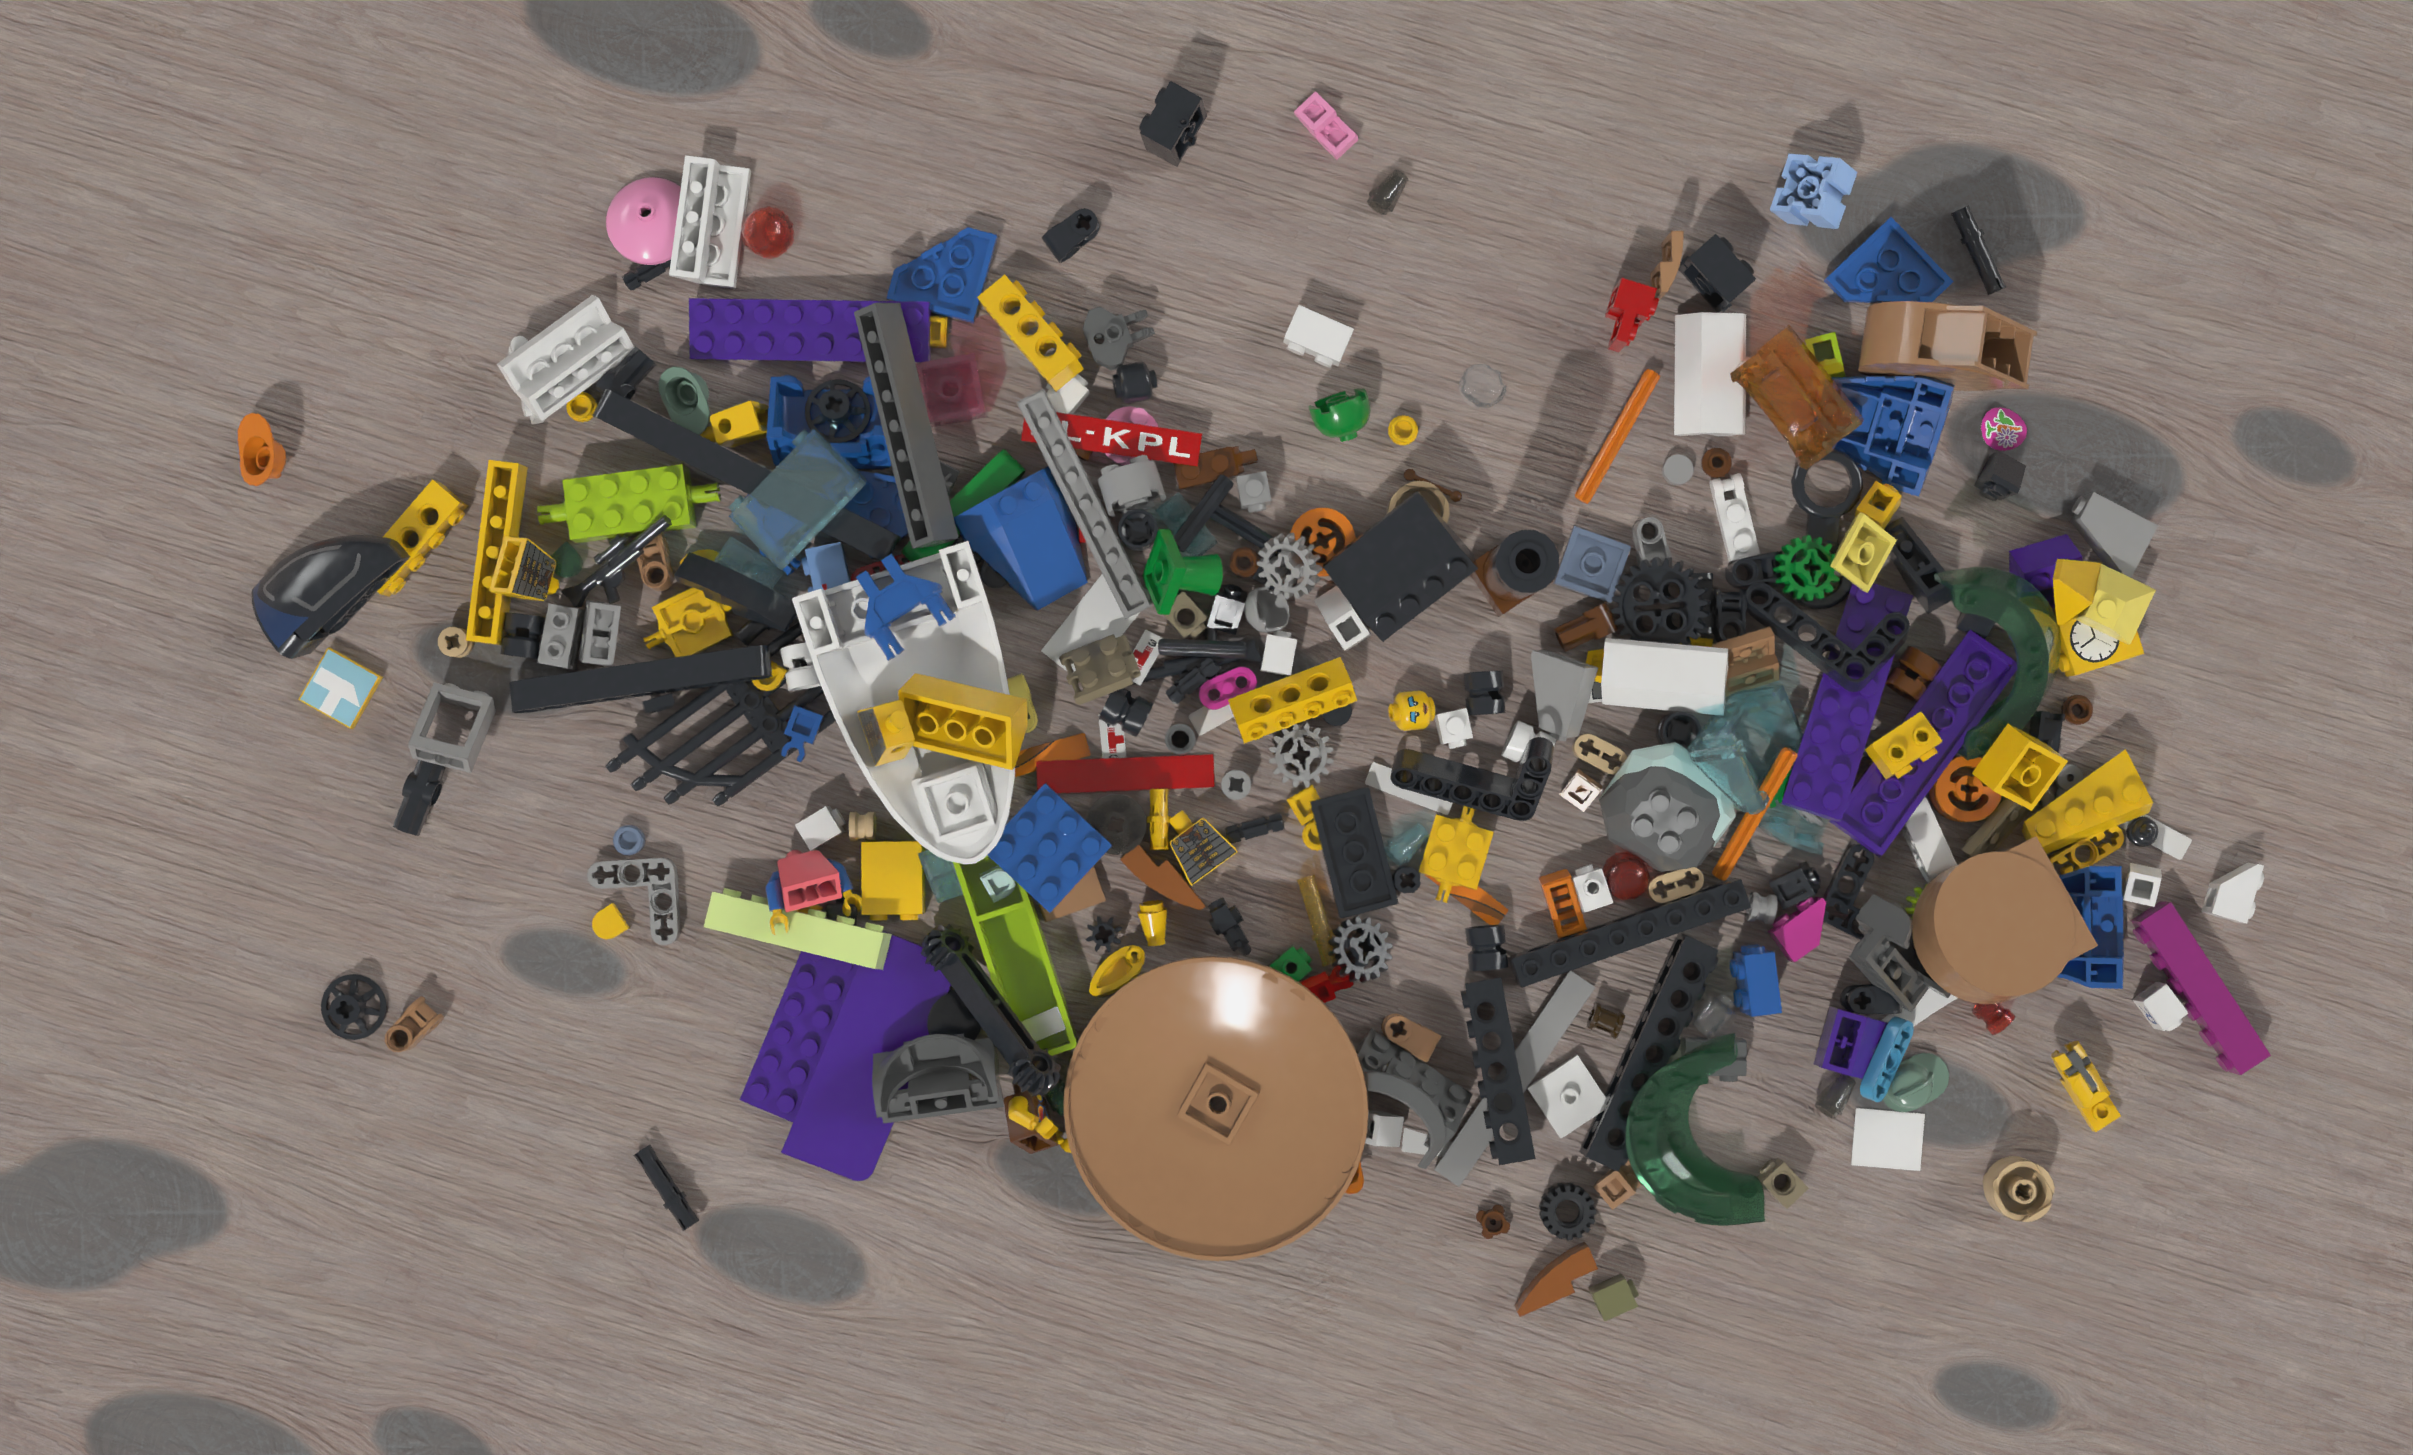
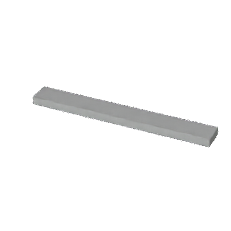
[1017,389,1152,619]
[1434,971,1596,1187]

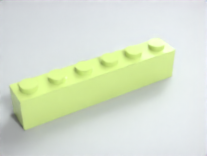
[704,888,892,970]

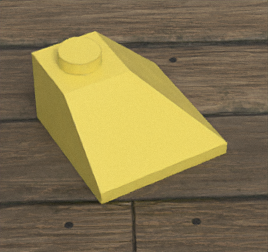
[1831,513,1897,593]
[2073,564,2156,645]

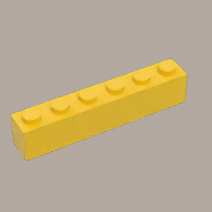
[466,460,528,645]

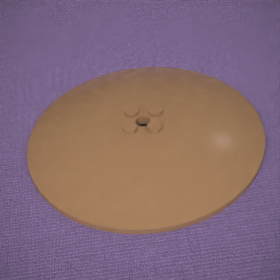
[1064,956,1369,1261]

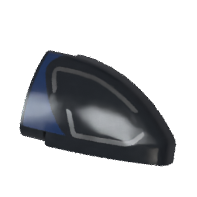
[251,535,410,659]

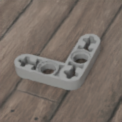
[587,858,681,945]

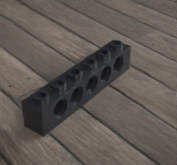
[1461,977,1536,1165]

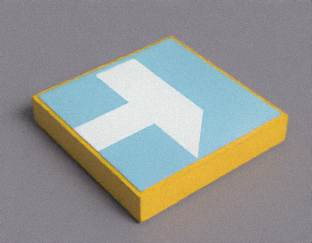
[298,647,383,729]

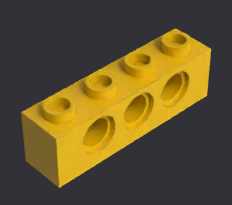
[977,274,1084,392]
[377,479,468,597]
[1228,657,1357,744]

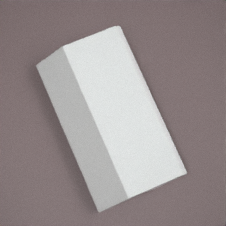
[669,155,751,289]
[497,295,634,421]
[1674,312,1746,437]
[1601,638,1728,716]

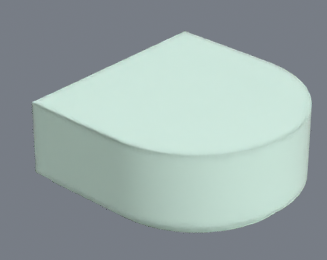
[980,866,1015,903]

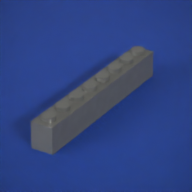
[854,303,958,549]

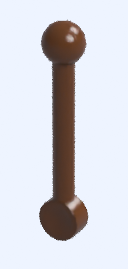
[1404,469,1462,502]

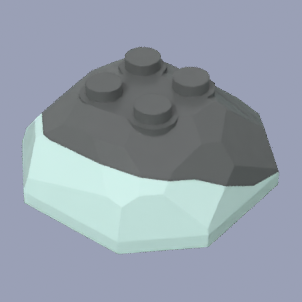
[1599,742,1736,872]

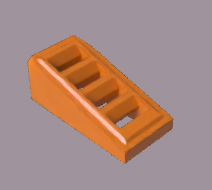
[1539,869,1587,939]

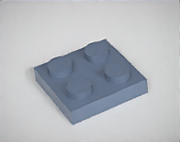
[1553,526,1631,604]

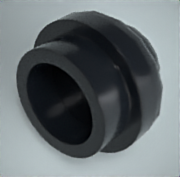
[2126,817,2158,847]

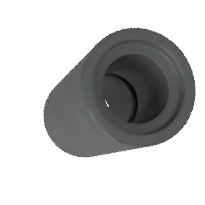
[1165,724,1196,755]

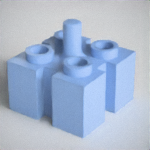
[1770,154,1857,229]

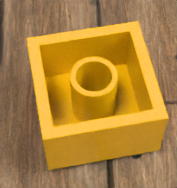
[1972,723,2068,811]

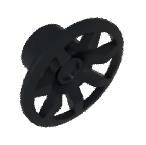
[805,379,871,443]
[321,974,387,1040]

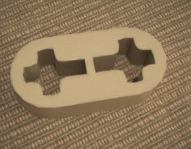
[1572,734,1627,775]
[1646,867,1704,903]

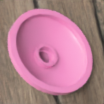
[606,177,681,265]

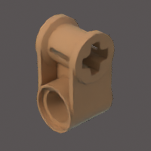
[632,532,674,592]
[385,996,444,1052]
[1381,1013,1442,1062]

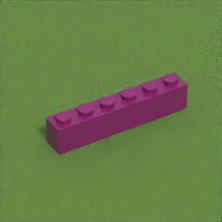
[2130,901,2271,1075]

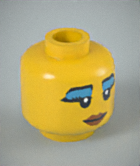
[1388,690,1435,731]

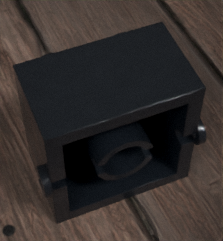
[1139,81,1207,167]
[1678,234,1756,313]

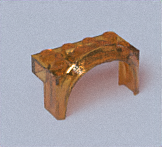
[1730,324,1864,470]

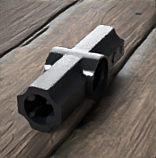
[393,760,446,836]

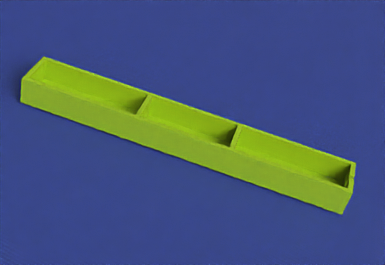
[953,823,1079,1056]

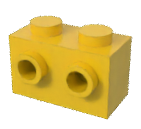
[1865,712,1943,780]

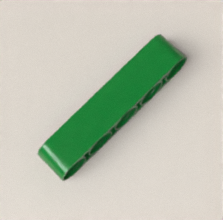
[901,449,1026,562]

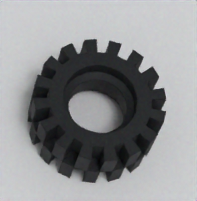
[1539,1182,1596,1240]

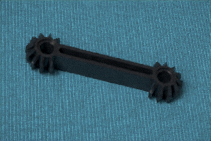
[921,924,1061,1097]

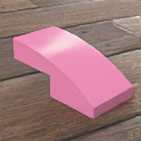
[1294,91,1359,160]

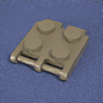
[1059,634,1141,705]

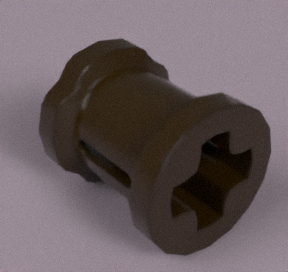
[1587,1003,1625,1039]

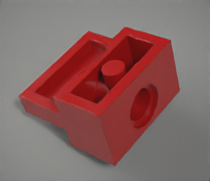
[1605,278,1659,353]

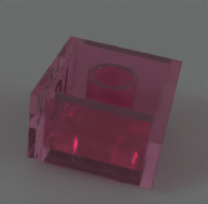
[915,353,988,427]

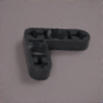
[1822,844,1875,941]

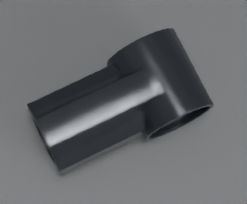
[595,346,657,400]

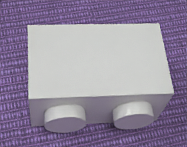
[1283,305,1354,368]

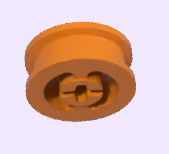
[1290,508,1356,577]
[1929,755,2002,822]

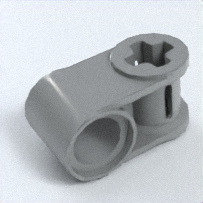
[1632,517,1673,570]

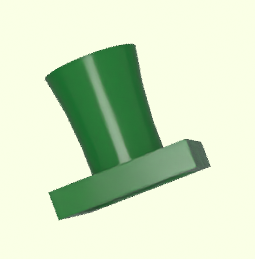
[1142,529,1223,615]

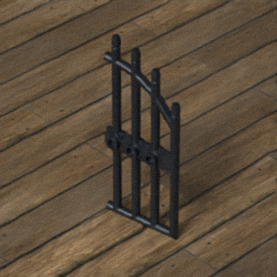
[605,622,836,807]

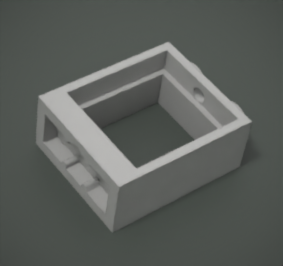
[408,682,496,773]

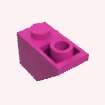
[1767,896,1826,963]

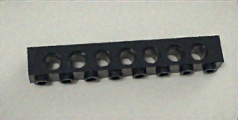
[1508,878,1751,988]
[1579,933,1719,1171]

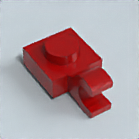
[1299,966,1354,1003]

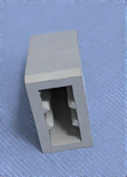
[2070,492,2158,578]
[1531,649,1598,741]

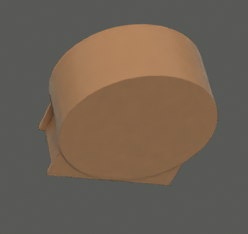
[1858,301,2037,391]
[1912,836,2098,1004]

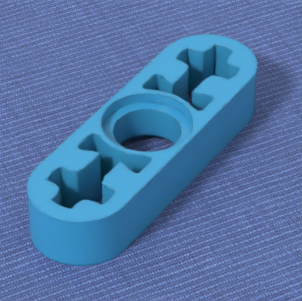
[1860,1016,1914,1102]

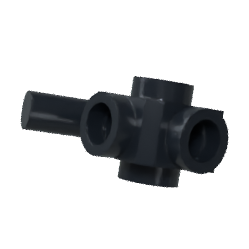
[1208,898,1252,956]

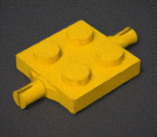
[643,587,734,657]
[1418,806,1494,903]

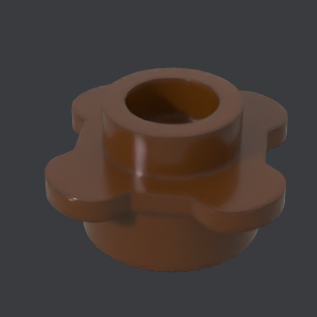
[1476,1204,1510,1239]

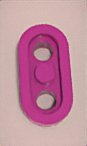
[1199,667,1257,710]

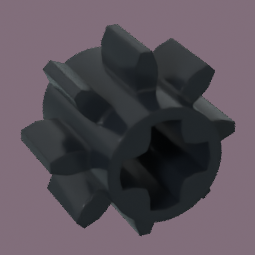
[1086,915,1123,952]

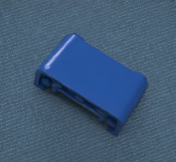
[766,375,891,471]

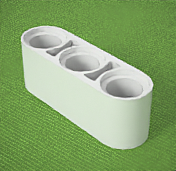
[1901,797,1957,883]

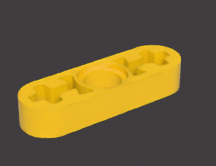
[2048,826,2124,876]

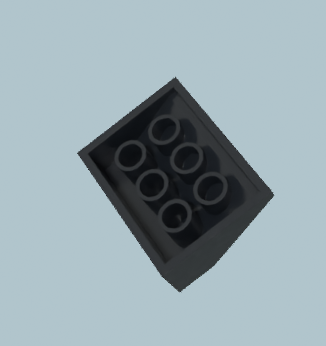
[1323,491,1478,642]

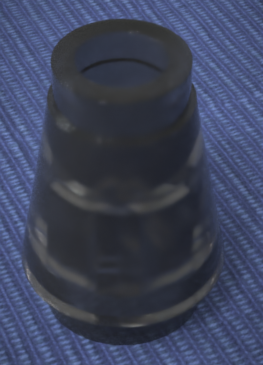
[1367,169,1408,215]
[1814,1073,1856,1119]

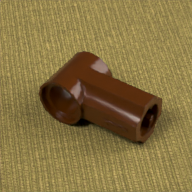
[1554,602,1619,652]

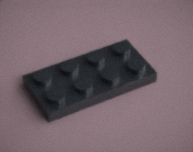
[1309,786,1399,919]

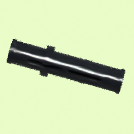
[1951,205,2006,295]
[633,1145,699,1231]

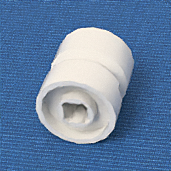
[780,642,821,691]
[1501,720,1556,762]

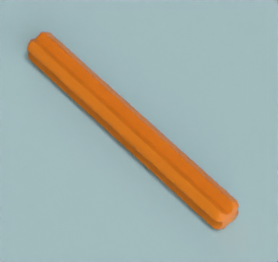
[1575,369,1660,504]
[1712,747,1797,881]

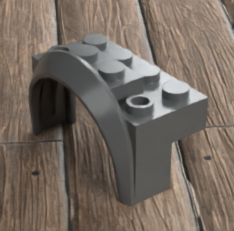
[1356,1028,1473,1169]

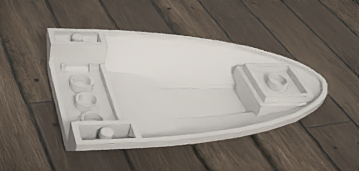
[792,541,1015,864]

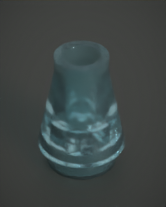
[1385,823,1429,866]

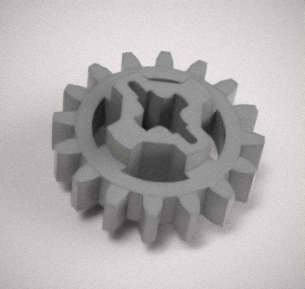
[1257,533,1322,599]
[1269,723,1334,788]

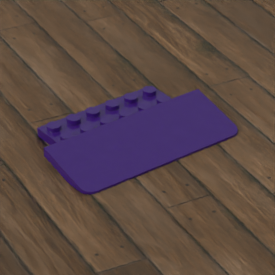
[740,930,951,1181]

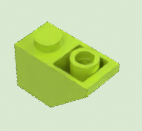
[1804,332,1845,400]

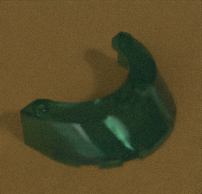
[1934,567,2061,760]
[1626,1033,1765,1226]

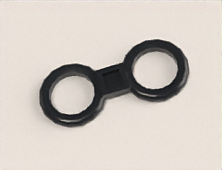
[1784,448,1863,610]

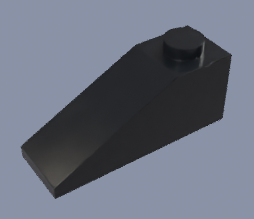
[1884,517,1954,614]

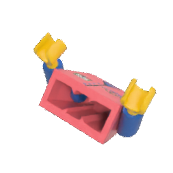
[766,850,862,935]

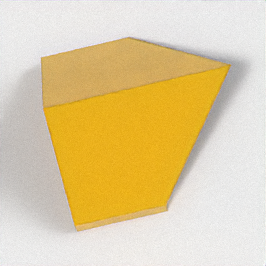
[2053,559,2101,625]

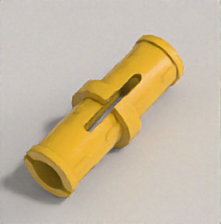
[1147,789,1171,850]

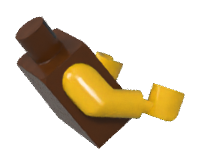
[1003,1084,1071,1154]

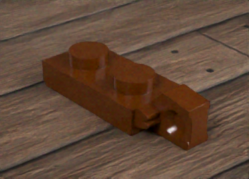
[1173,446,1258,490]

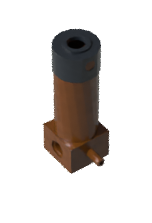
[1471,530,1559,617]

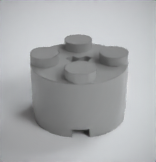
[1098,455,1166,517]

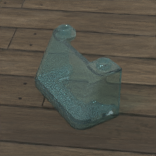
[728,428,866,570]
[1687,684,1803,814]

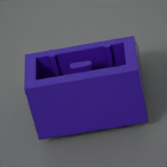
[2009,534,2082,617]
[1814,1006,1888,1079]

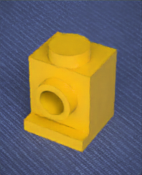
[1855,481,1902,529]

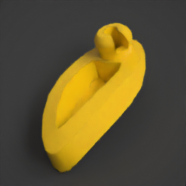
[1089,945,1145,997]

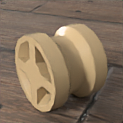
[438,627,474,658]
[849,812,877,842]

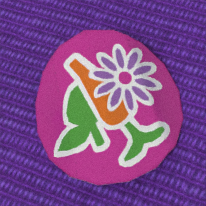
[1981,407,2027,451]

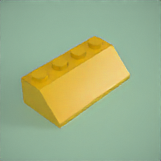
[898,673,1028,770]

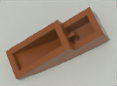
[1120,844,1206,910]
[1514,1242,1598,1317]

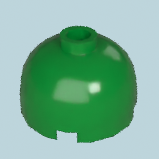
[1308,388,1371,442]

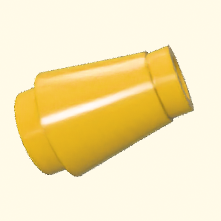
[1137,900,1167,946]

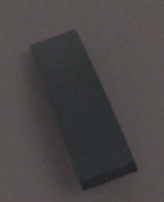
[674,552,797,632]

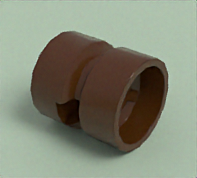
[1885,646,1941,703]

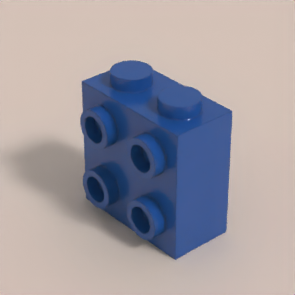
[1729,944,1782,1017]

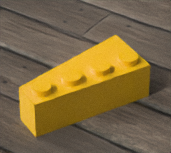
[2022,749,2153,854]

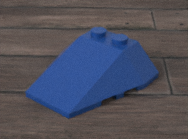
[1810,376,1955,497]
[954,466,1088,611]
[2057,866,2124,989]

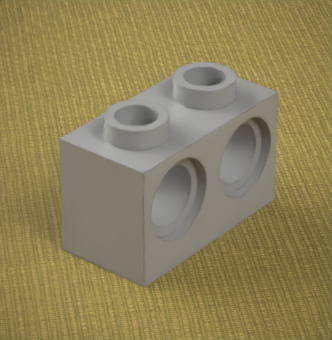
[578,600,621,666]
[537,603,585,670]

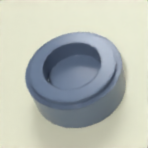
[613,825,645,855]

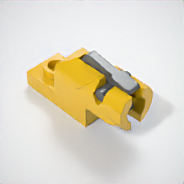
[2051,1041,2121,1132]

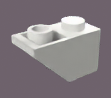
[1314,586,1372,651]
[2201,863,2264,924]

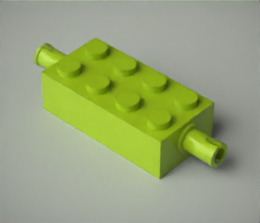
[537,464,721,543]

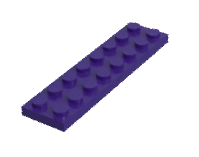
[689,298,930,363]
[1781,583,1913,823]
[1829,630,2020,858]

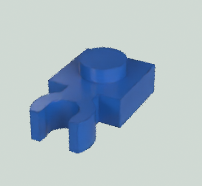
[781,705,824,763]

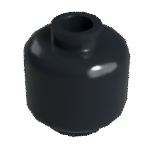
[1112,362,1158,404]

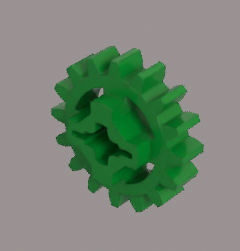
[1773,535,1840,602]

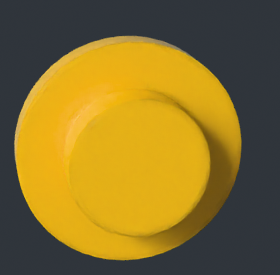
[566,392,597,422]
[1388,415,1418,446]

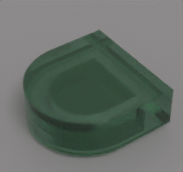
[551,541,583,578]

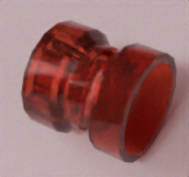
[1971,1003,2015,1035]

